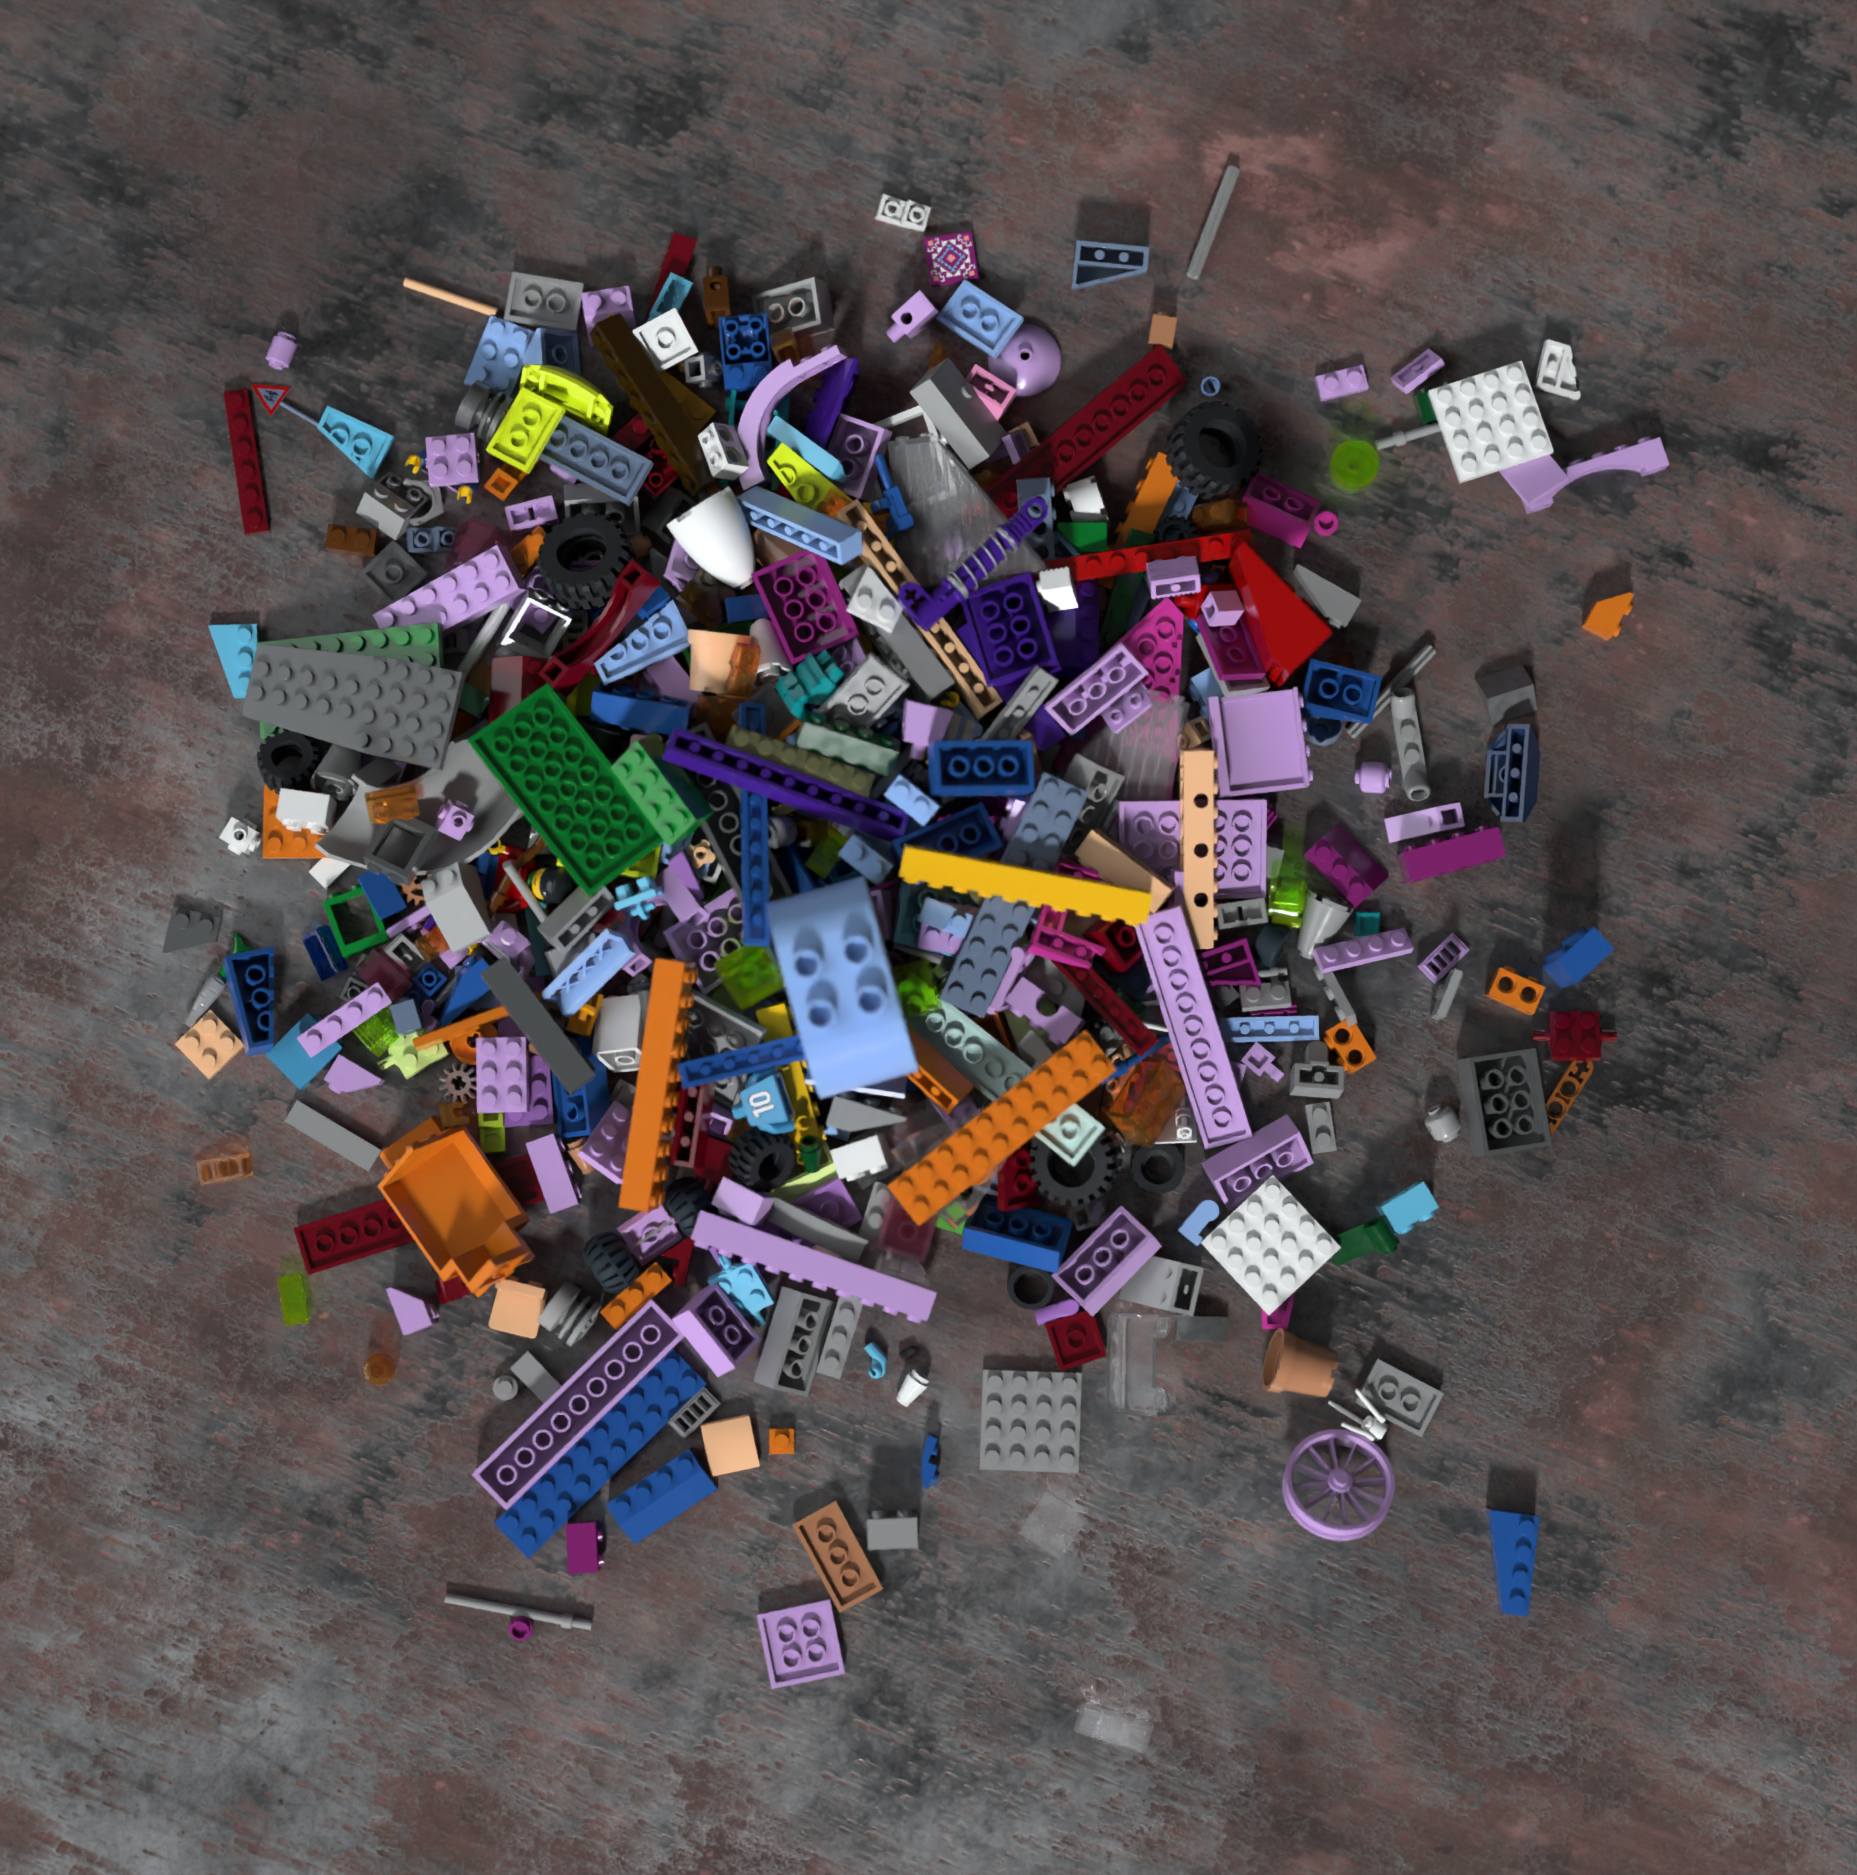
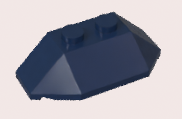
[1484,724,1540,823]

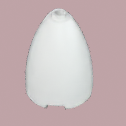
[667,486,755,590]

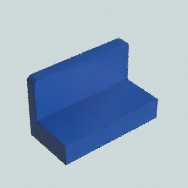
[357,870,407,920]

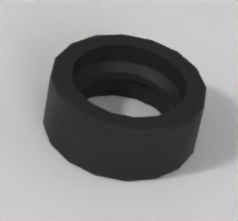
[1007,1265,1054,1310]

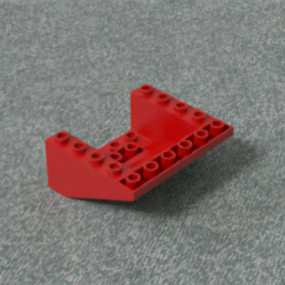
[1225,542,1332,692]

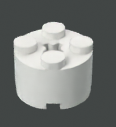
[1062,475,1110,523]

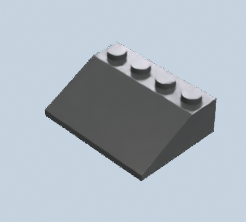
[1456,1048,1552,1158]

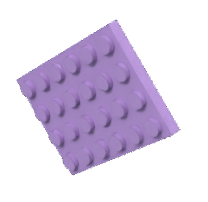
[1118,799,1267,899]

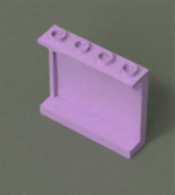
[1206,687,1313,798]

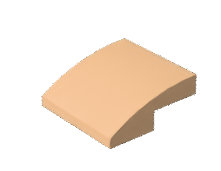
[701,1414,760,1477]

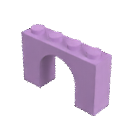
[599,866,710,977]

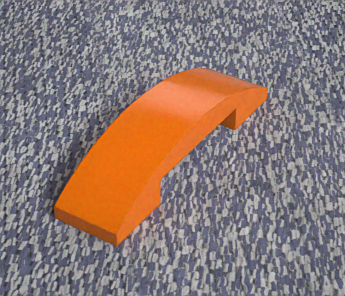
[484,459,540,502]

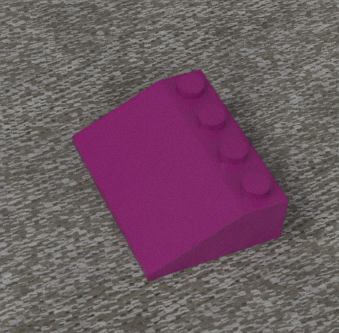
[751,549,860,666]

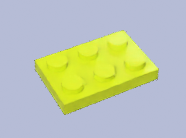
[486,387,566,474]

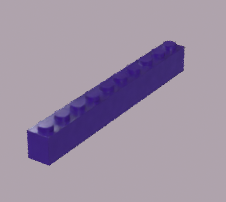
[662,727,910,843]

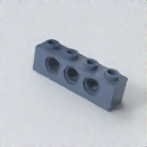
[1016,477,1058,564]

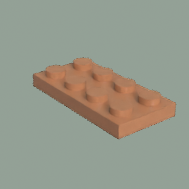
[792,1500,883,1613]

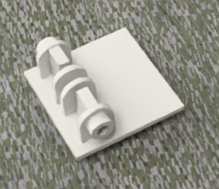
[1145,1092,1197,1144]

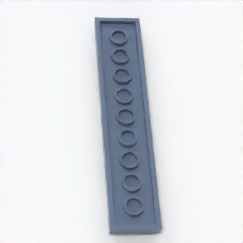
[938,771,1089,1018]

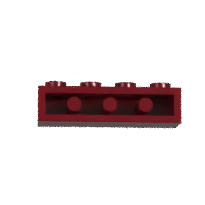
[670,1081,716,1168]

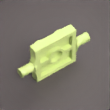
[377,1013,452,1079]

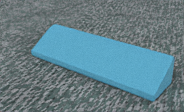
[767,416,846,483]

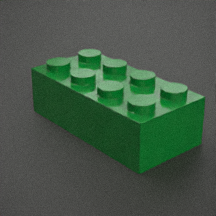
[610,732,714,847]

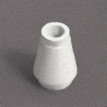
[896,1369,930,1407]

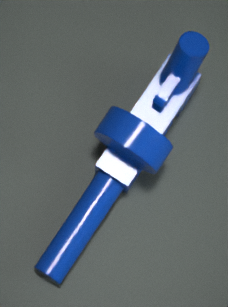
[870,454,916,543]

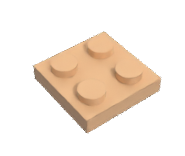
[175,1010,244,1080]

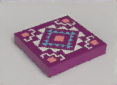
[924,231,979,287]

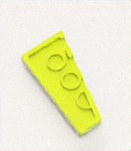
[766,442,853,518]

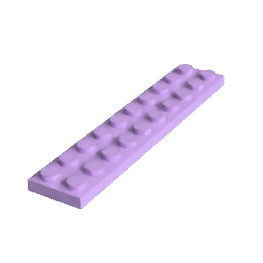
[1135,904,1253,1150]

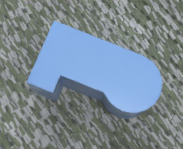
[1177,1200,1219,1246]

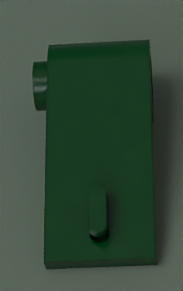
[1331,1215,1400,1267]

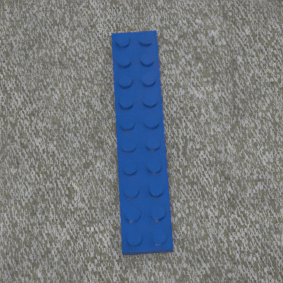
[494,1348,707,1559]

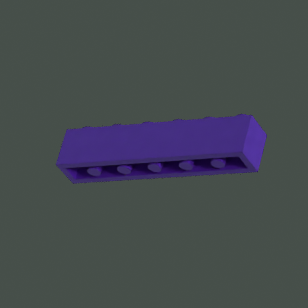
[954,619,1066,757]

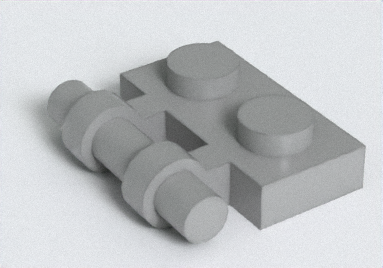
[1239,964,1292,1012]

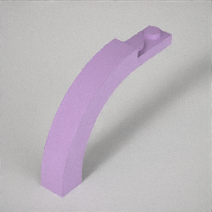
[737,344,848,491]

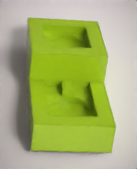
[478,1113,507,1155]

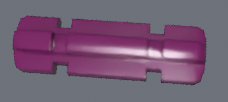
[1249,1002,1297,1017]

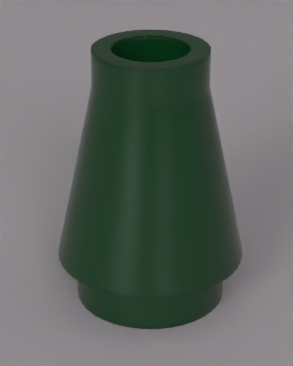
[797,1135,822,1173]

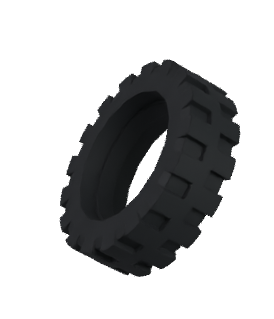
[901,758,964,813]

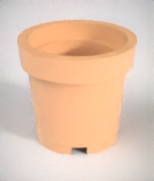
[688,629,752,695]

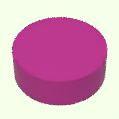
[1313,510,1338,536]

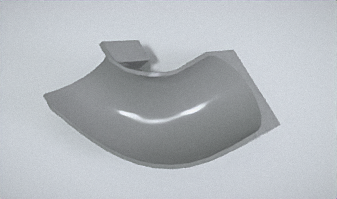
[315,719,523,875]

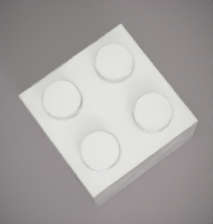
[276,788,338,835]
[830,1133,894,1182]

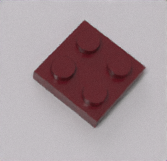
[1044,1310,1107,1371]

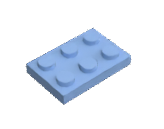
[936,279,1024,359]
[464,315,535,399]

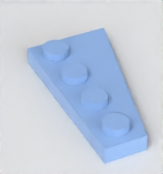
[594,600,691,687]

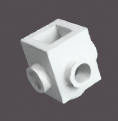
[219,817,261,855]

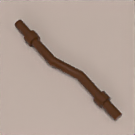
[487,835,545,921]

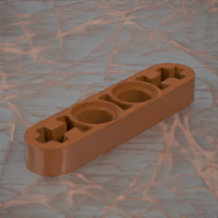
[1545,1061,1594,1136]

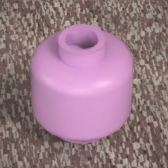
[1355,761,1392,793]

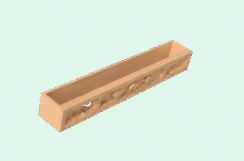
[1180,748,1218,949]

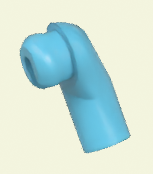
[864,1341,887,1379]

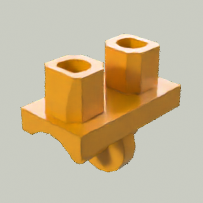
[566,994,604,1038]

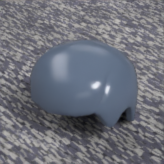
[1305,715,1344,746]

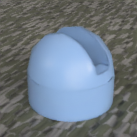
[1201,377,1221,397]

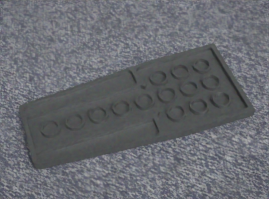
[242,644,466,771]

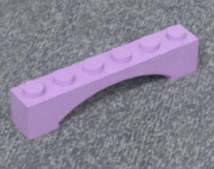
[1522,436,1670,514]

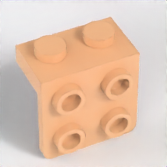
[489,1275,548,1339]

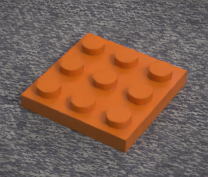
[262,785,339,859]

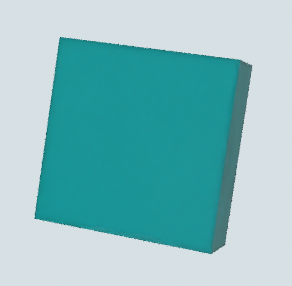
[1354,911,1380,937]

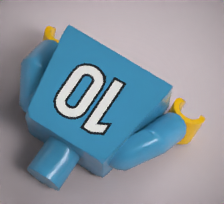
[732,1065,809,1134]

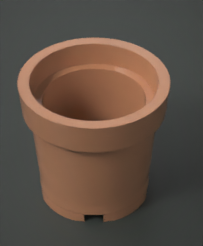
[752,528,805,568]
[1262,1328,1338,1397]

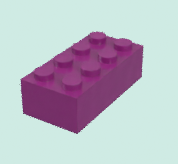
[1397,824,1506,885]

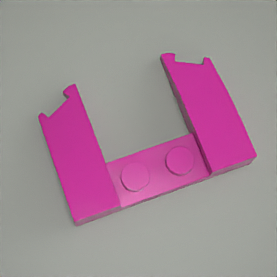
[1027,857,1113,968]

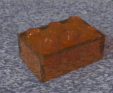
[1106,1056,1187,1148]

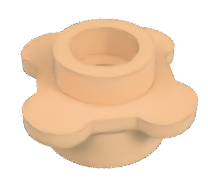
[687,840,715,868]

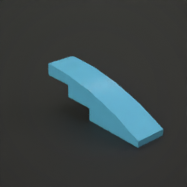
[646,272,693,323]

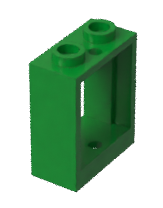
[322,883,392,959]

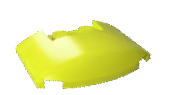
[519,364,613,438]

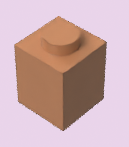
[1147,312,1177,352]

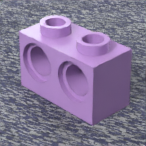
[504,495,561,536]

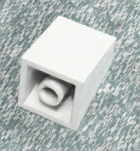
[592,993,644,1073]

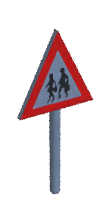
[250,384,319,426]

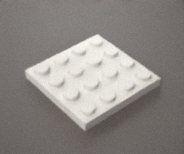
[1428,360,1554,483]
[1201,1175,1341,1315]

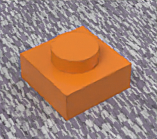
[769,1428,795,1454]

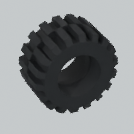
[257,729,321,795]
[728,1125,797,1193]

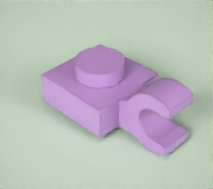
[1241,1042,1284,1082]

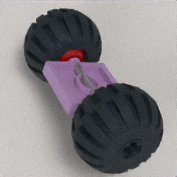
[582,1176,719,1293]

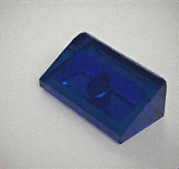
[301,925,349,981]

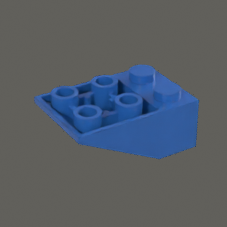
[718,313,773,396]

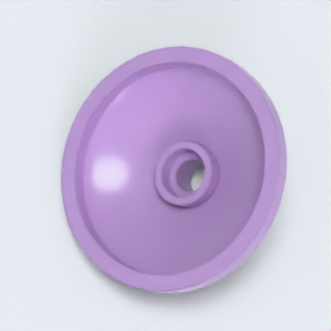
[988,324,1061,397]

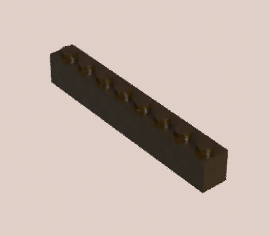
[589,313,721,497]

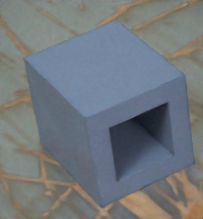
[389,997,425,1037]

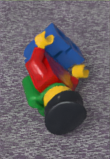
[466,839,579,914]

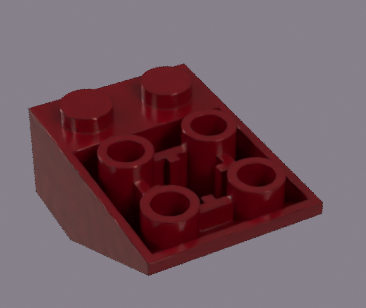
[610,413,679,498]

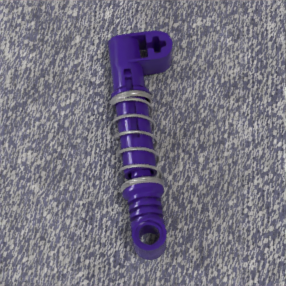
[897,497,1048,632]

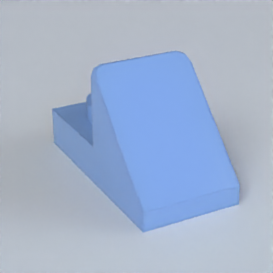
[917,897,973,939]

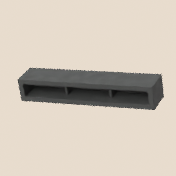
[481,956,596,1096]

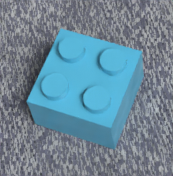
[1375,1181,1439,1234]

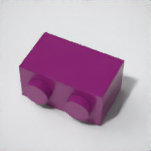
[565,1520,604,1574]

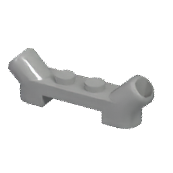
[1389,688,1431,801]

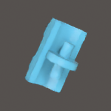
[614,875,664,920]

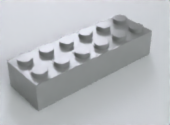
[838,564,955,705]

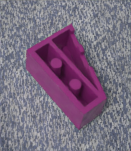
[1196,935,1262,985]

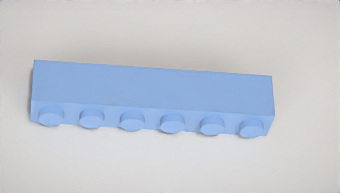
[736,486,863,565]

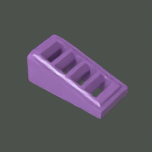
[668,848,705,901]

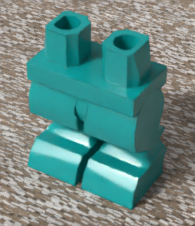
[774,649,845,721]

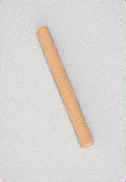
[403,277,498,317]

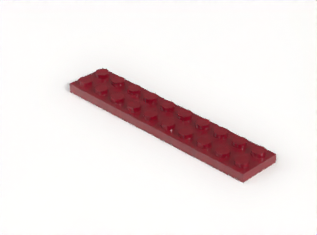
[976,344,1189,526]
[293,1154,545,1275]

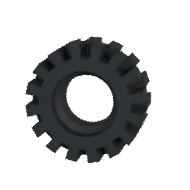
[1152,515,1198,544]

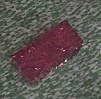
[354,949,413,1005]

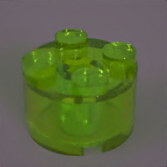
[1327,440,1379,494]
[1267,876,1307,929]

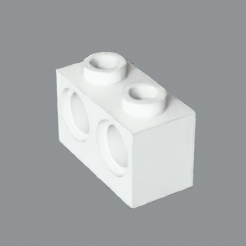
[698,422,749,480]

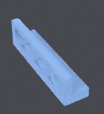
[541,929,636,1018]

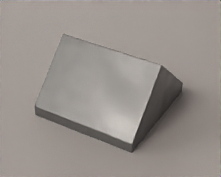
[1475,664,1537,726]

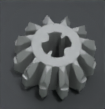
[439,1063,477,1104]

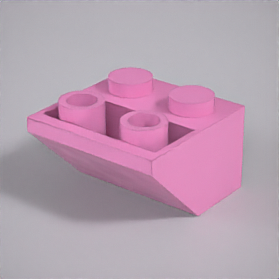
[966,364,1017,422]

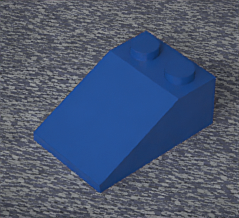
[1299,659,1382,724]

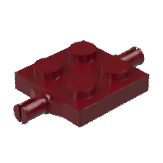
[1532,1011,1617,1061]

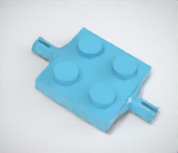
[708,1254,775,1327]

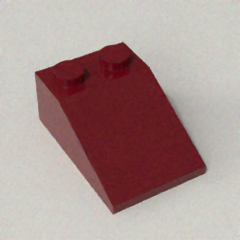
[1082,909,1161,973]

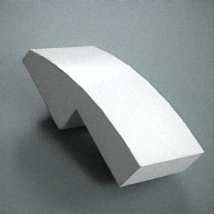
[875,194,931,231]

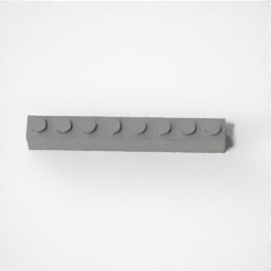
[816,1181,896,1379]

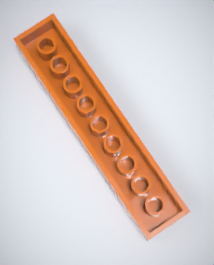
[619,958,698,1212]
[887,1030,1117,1226]

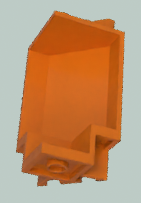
[378,1115,535,1298]

